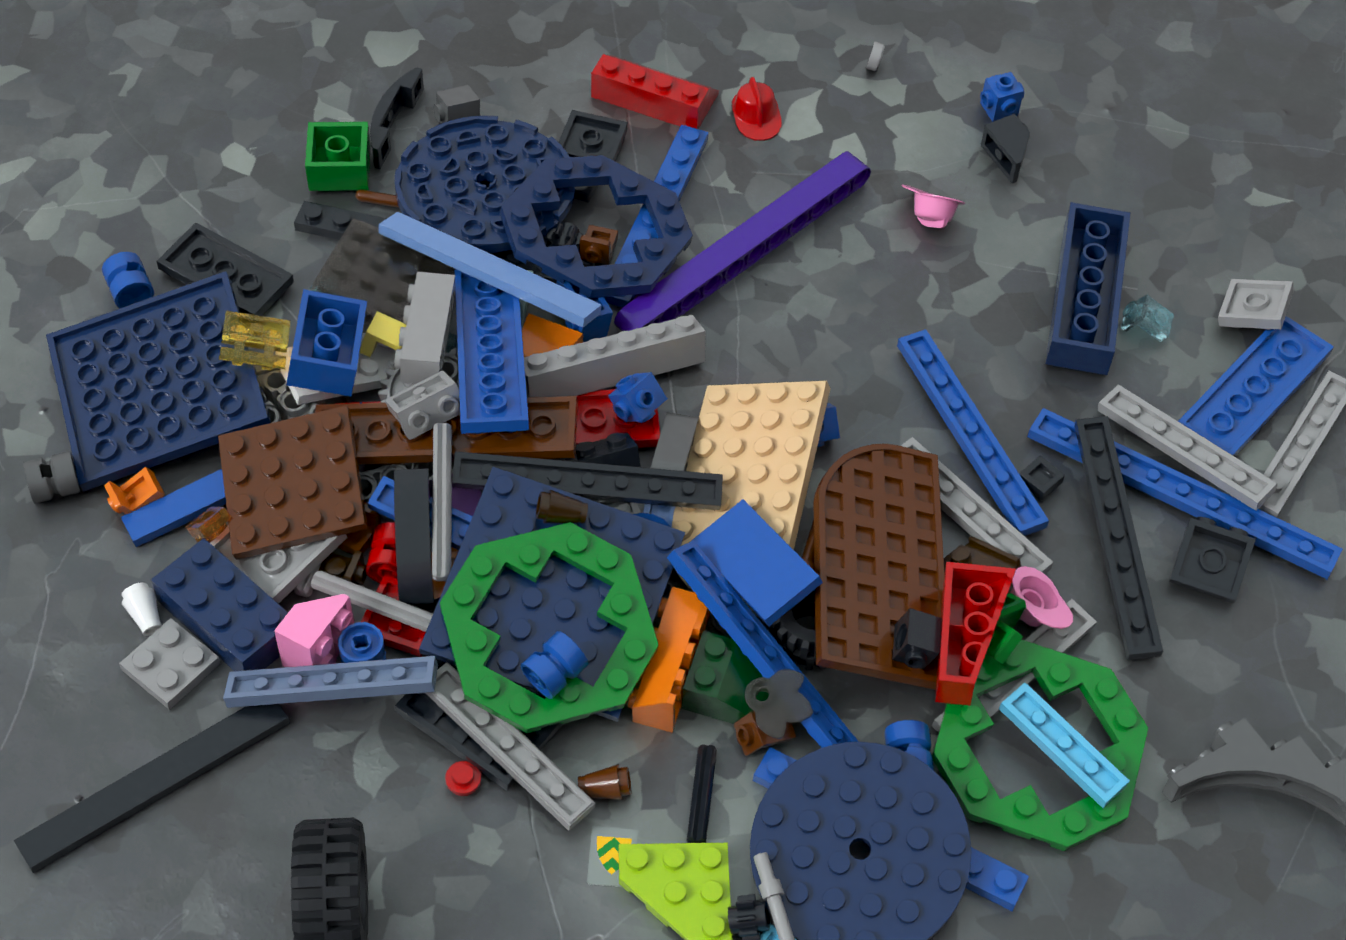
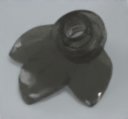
[745,669,813,739]

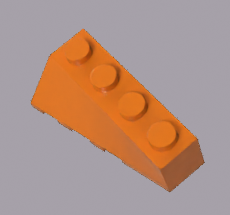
[628,587,711,733]

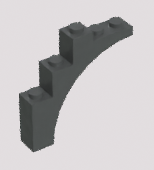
[1162,718,1346,826]

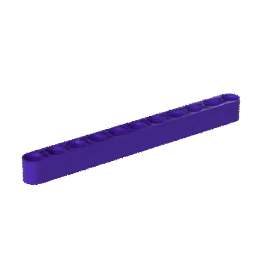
[614,151,871,331]

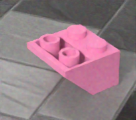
[274,594,354,667]

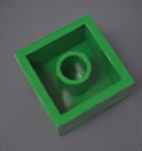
[305,122,371,191]

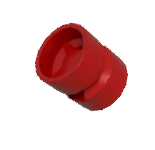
[365,522,397,583]

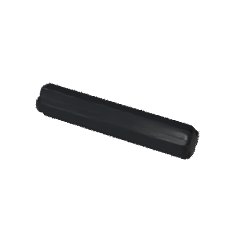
[687,744,717,843]

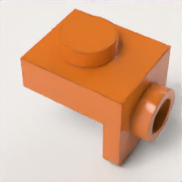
[104,467,165,514]

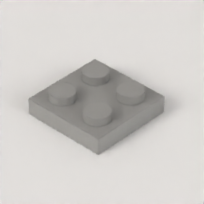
[1218,279,1294,330]
[119,618,221,710]

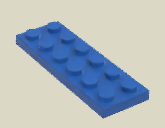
[1178,316,1334,457]

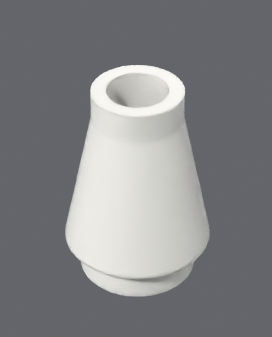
[122,582,162,636]

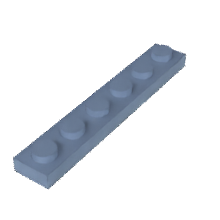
[223,656,438,708]

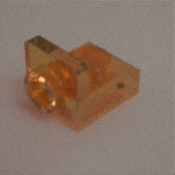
[185,506,232,543]

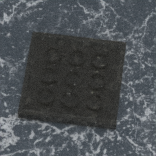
[309,218,456,325]

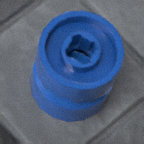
[102,252,154,309]
[338,622,387,663]
[520,631,589,699]
[884,720,934,770]

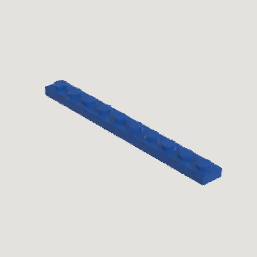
[1027,408,1343,580]

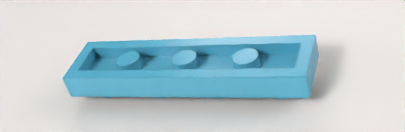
[999,683,1130,808]

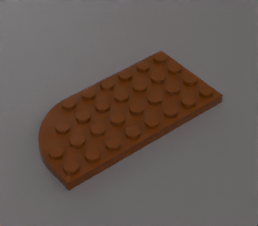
[813,443,944,690]

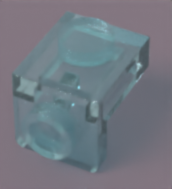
[1121,295,1174,342]

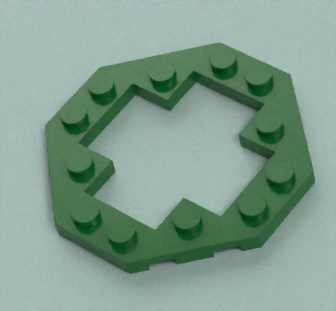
[440,522,659,733]
[932,639,1148,851]

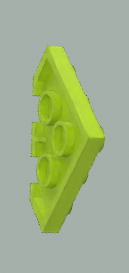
[618,842,732,940]

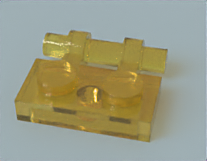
[219,311,291,371]

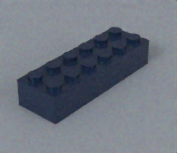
[1045,202,1131,375]

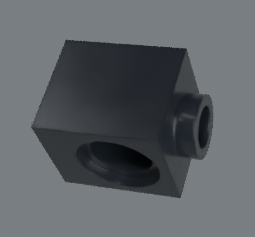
[892,608,942,670]

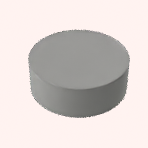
[866,42,885,71]

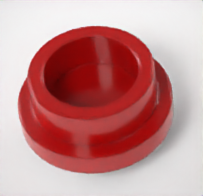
[445,761,481,796]

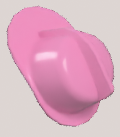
[901,184,965,229]
[1010,566,1073,629]

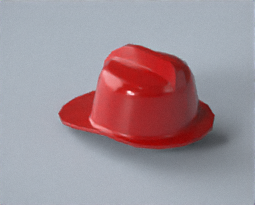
[732,77,782,141]

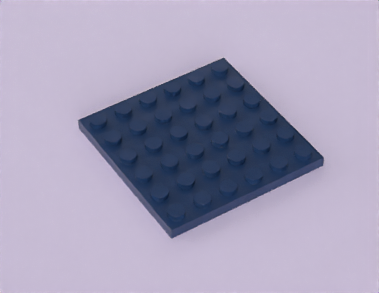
[46,271,271,491]
[419,467,685,722]

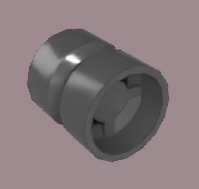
[23,451,81,504]

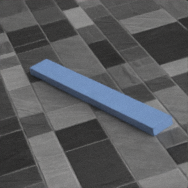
[379,212,602,328]

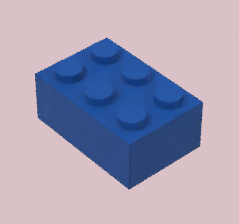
[286,289,367,397]

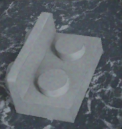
[385,370,460,440]

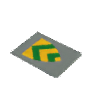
[587,826,639,887]

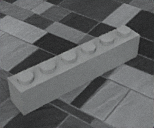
[524,315,706,398]

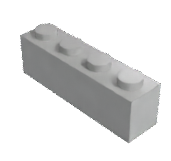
[394,272,455,384]

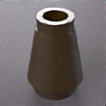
[536,490,588,524]

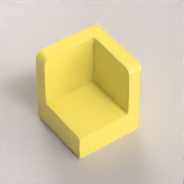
[359,311,406,357]

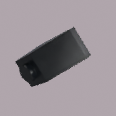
[981,114,1030,183]

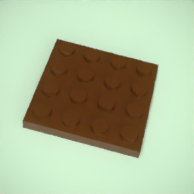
[218,405,368,560]

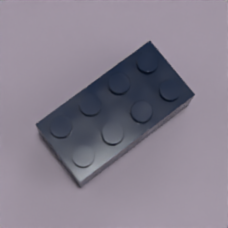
[151,538,288,671]

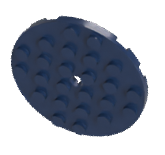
[394,115,575,253]
[750,742,971,940]

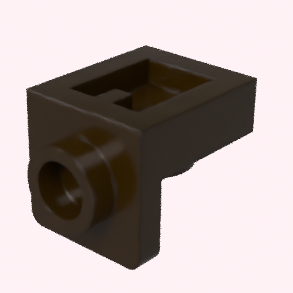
[318,550,367,585]

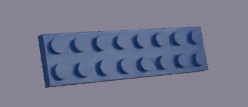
[455,269,529,434]

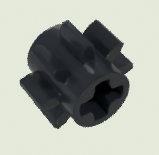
[545,222,583,254]
[728,894,770,940]

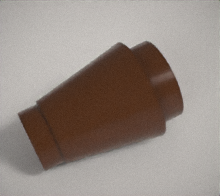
[578,764,632,800]

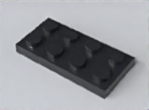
[156,223,294,322]

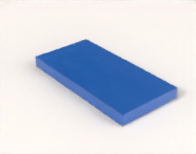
[691,499,823,626]

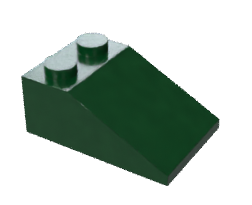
[681,631,790,724]

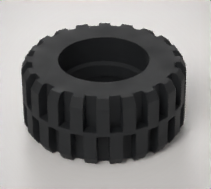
[291,817,368,940]

